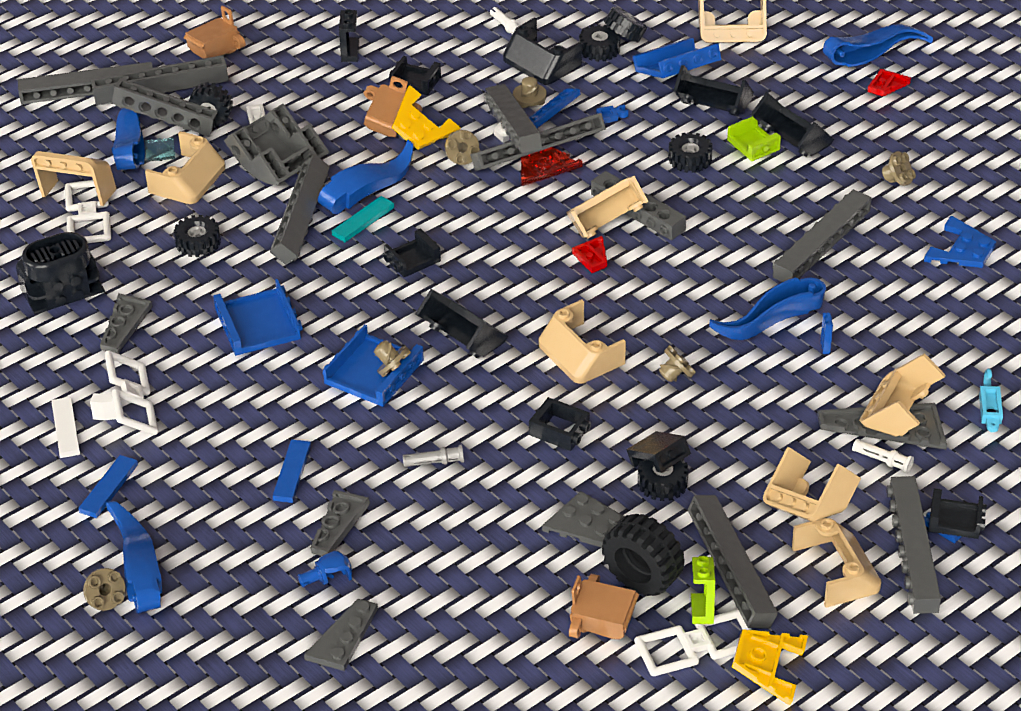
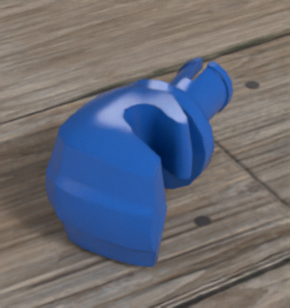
[297,551,352,587]

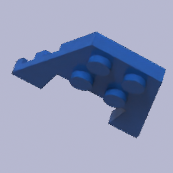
[924,216,996,268]

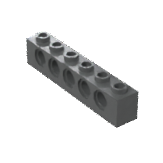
[111,78,218,136]
[591,171,686,240]

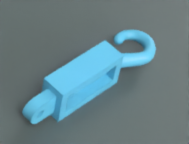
[979,368,1003,432]

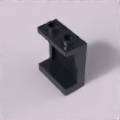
[339,9,360,62]
[389,56,441,95]
[383,228,441,278]
[626,431,691,472]
[928,488,987,539]

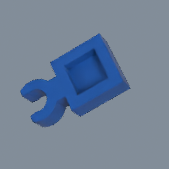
[596,105,628,123]

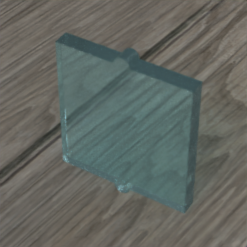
[145,138,175,162]

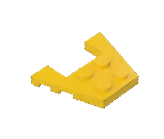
[391,85,461,150]
[732,629,808,705]

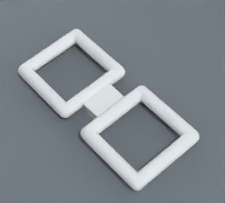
[65,180,111,243]
[105,350,158,435]
[634,609,752,676]

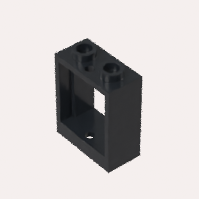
[529,397,591,451]

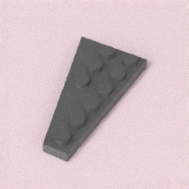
[817,403,947,450]
[542,491,625,547]

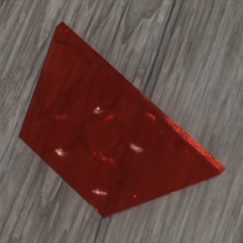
[521,147,583,186]

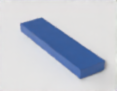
[273,439,311,503]
[78,455,138,518]

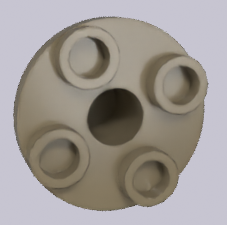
[513,77,547,108]
[445,130,480,165]
[882,151,916,186]
[374,340,411,377]
[659,345,696,382]
[83,568,125,611]

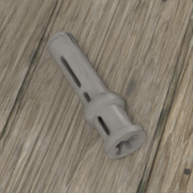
[403,445,464,467]

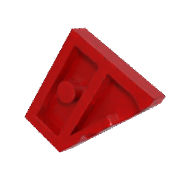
[868,69,911,96]
[572,236,607,273]

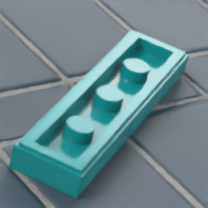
[332,196,394,242]

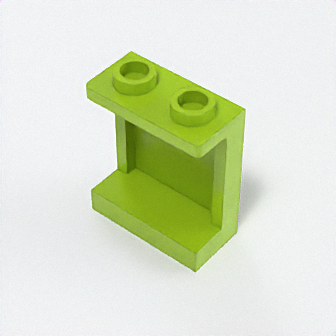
[727,117,781,161]
[691,556,715,624]

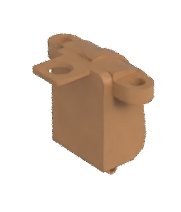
[184,6,246,59]
[364,76,423,138]
[569,573,639,640]

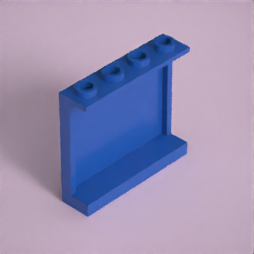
[633,37,722,78]
[213,279,303,356]
[323,325,424,407]

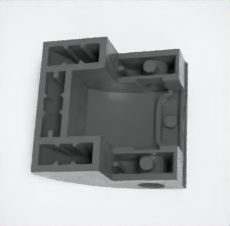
[224,104,329,185]

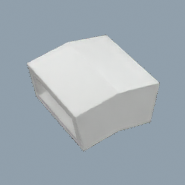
[90,393,116,420]

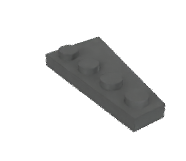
[100,293,152,354]
[310,490,370,556]
[304,599,378,671]

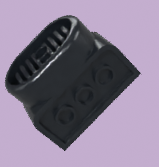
[16,232,105,315]

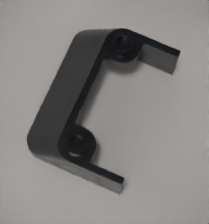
[503,17,582,85]
[673,65,754,116]
[750,92,834,157]
[415,289,508,358]

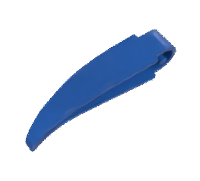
[823,24,933,67]
[111,103,149,170]
[318,139,414,214]
[709,277,826,340]
[106,501,162,614]

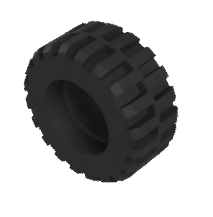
[602,514,685,596]

